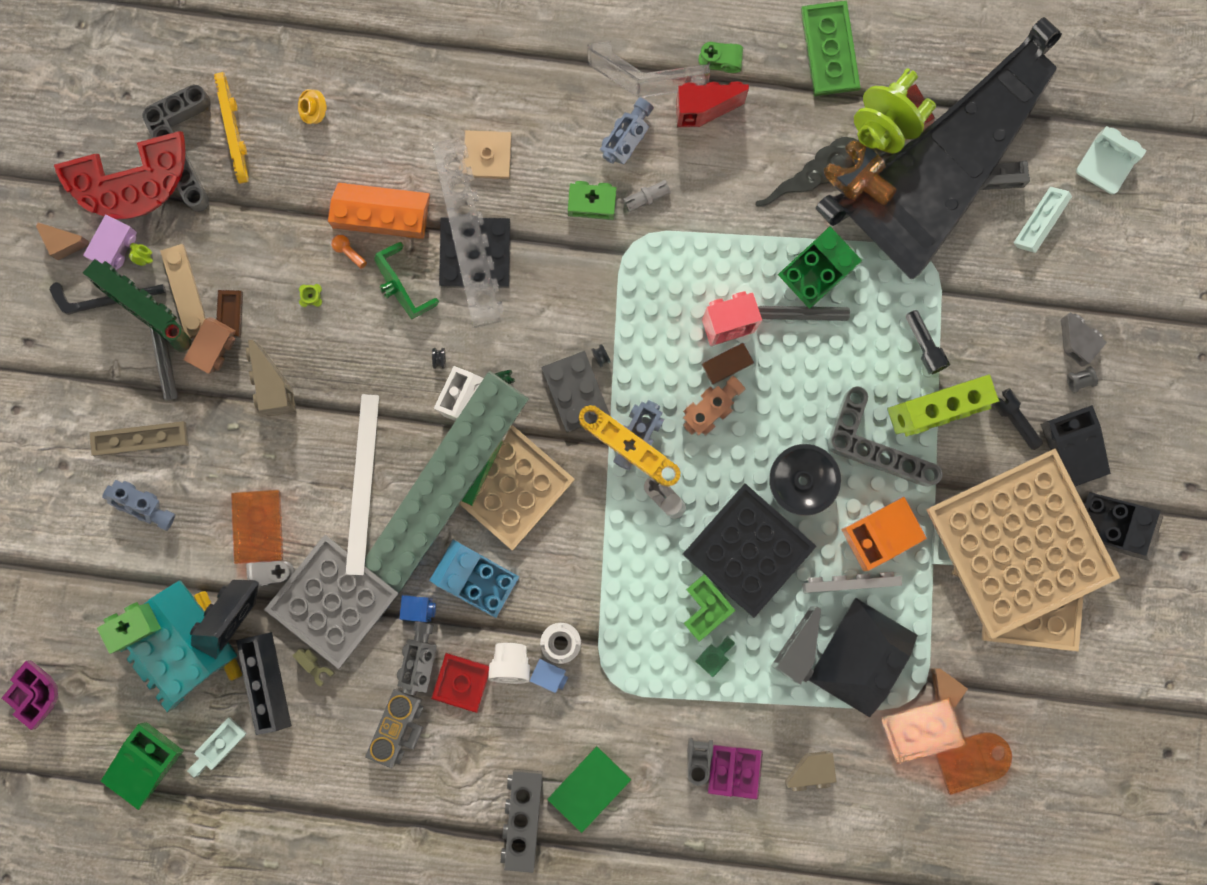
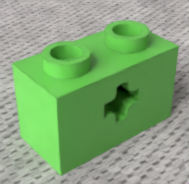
[568,181,616,220]
[97,602,161,654]

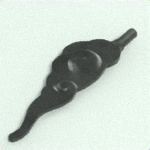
[755,137,890,207]

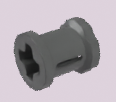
[1067,366,1098,393]

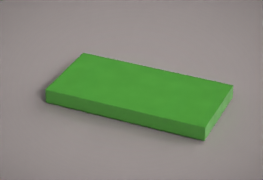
[801,0,861,96]

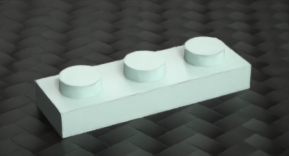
[1014,187,1072,253]

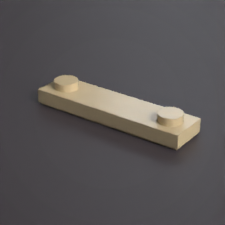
[160,244,206,339]

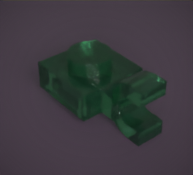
[695,635,735,677]

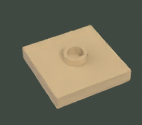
[463,130,512,179]

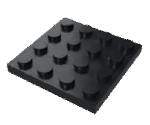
[682,483,817,618]

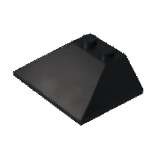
[808,598,918,718]

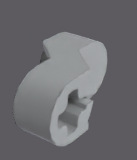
[644,477,686,519]

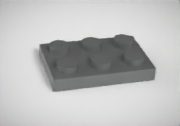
[541,351,610,433]

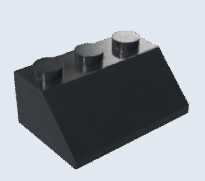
[190,580,259,659]

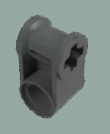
[686,738,713,786]

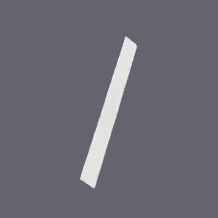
[346,394,379,575]

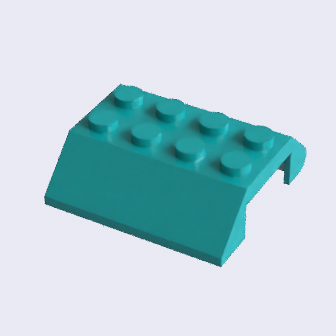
[120,580,238,712]

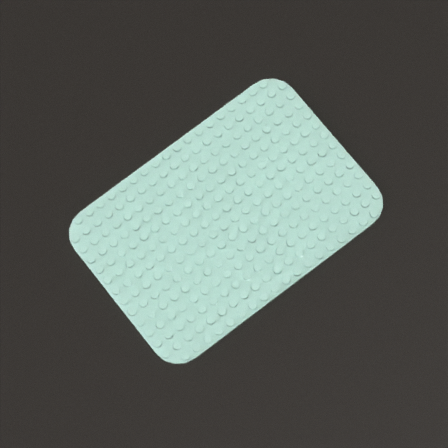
[598,231,942,710]

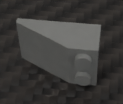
[771,606,821,684]

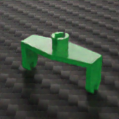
[374,242,439,320]

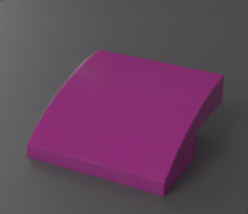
[708,745,763,799]

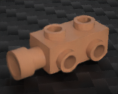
[683,376,746,436]

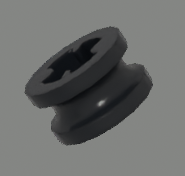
[591,344,611,368]
[432,348,446,369]

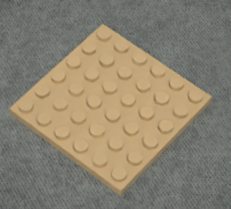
[926,448,1120,639]

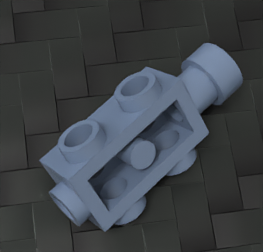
[600,98,654,164]
[613,400,665,471]
[102,480,176,531]

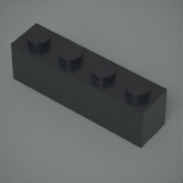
[236,632,292,735]

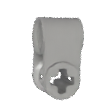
[246,561,295,587]

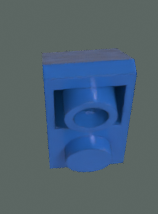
[400,595,436,622]

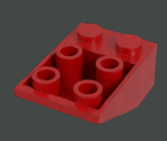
[676,81,749,127]

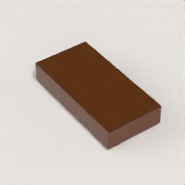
[216,290,243,338]
[701,343,754,385]

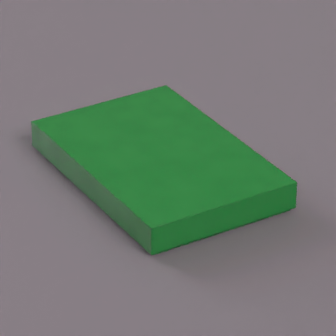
[547,746,632,833]

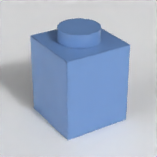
[530,658,568,693]

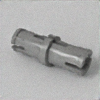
[623,180,671,212]

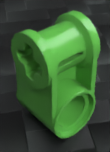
[698,42,744,73]

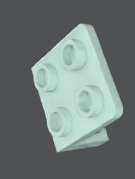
[1076,126,1147,195]

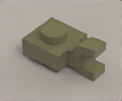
[292,649,335,687]

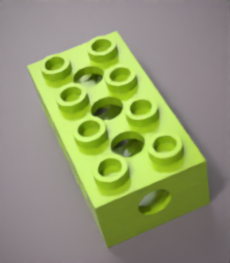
[887,374,999,437]

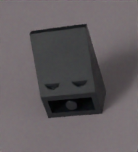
[1040,405,1111,487]
[1085,492,1163,561]

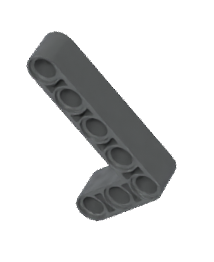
[142,84,210,212]
[828,386,943,487]

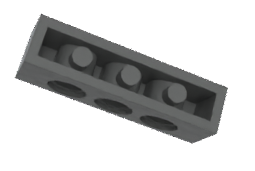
[500,769,543,873]

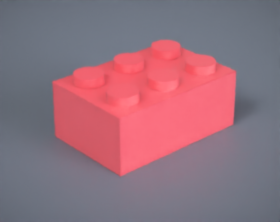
[702,291,762,347]

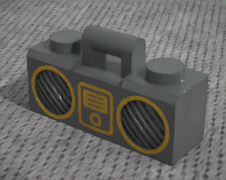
[365,688,424,768]

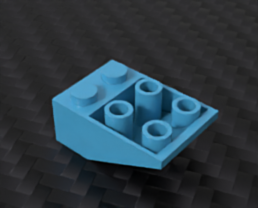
[429,539,519,618]

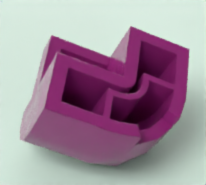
[1,660,59,730]

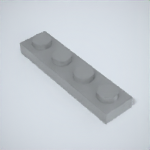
[802,572,902,593]

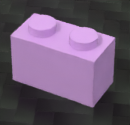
[83,214,137,270]

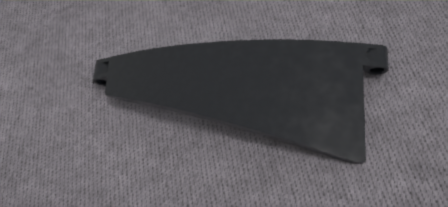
[816,17,1062,279]

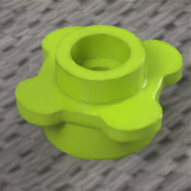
[129,243,153,266]
[299,284,322,307]

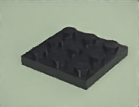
[439,217,510,288]

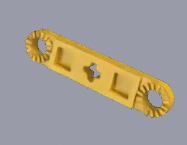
[214,72,249,184]
[578,405,681,487]

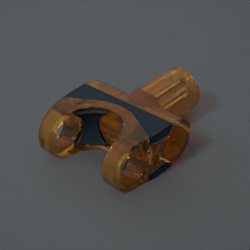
[824,141,897,206]

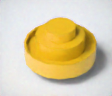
[298,89,327,124]

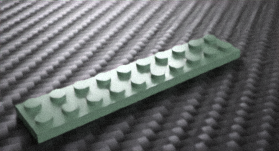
[364,371,529,593]

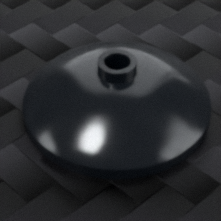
[769,444,841,516]

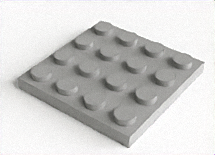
[264,535,400,669]

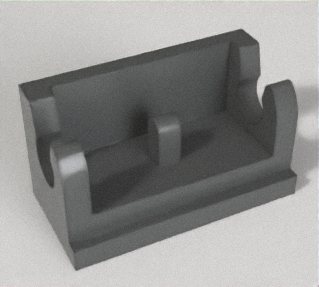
[981,160,1030,190]

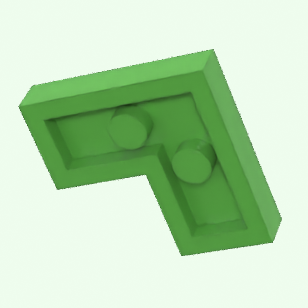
[683,574,736,642]

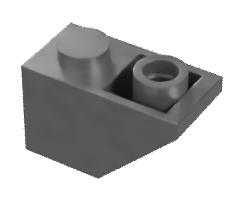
[1061,312,1107,367]

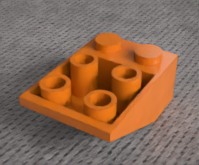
[841,497,927,572]

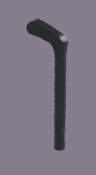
[49,282,166,315]

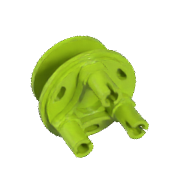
[853,68,936,153]

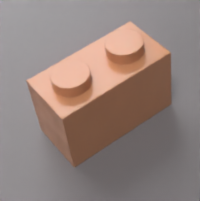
[184,317,236,374]

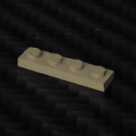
[89,421,188,457]

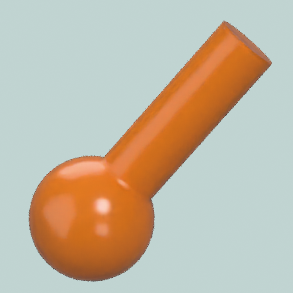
[331,235,367,269]

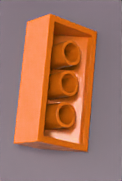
[328,183,430,239]

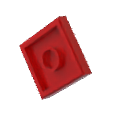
[431,653,489,713]

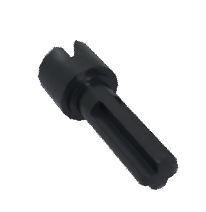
[906,310,951,375]
[993,388,1043,450]

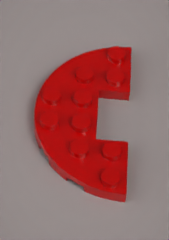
[54,131,186,219]

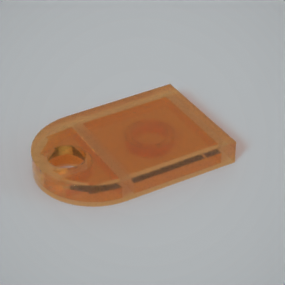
[933,732,1012,795]

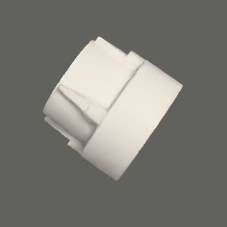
[540,623,581,664]
[488,643,530,684]

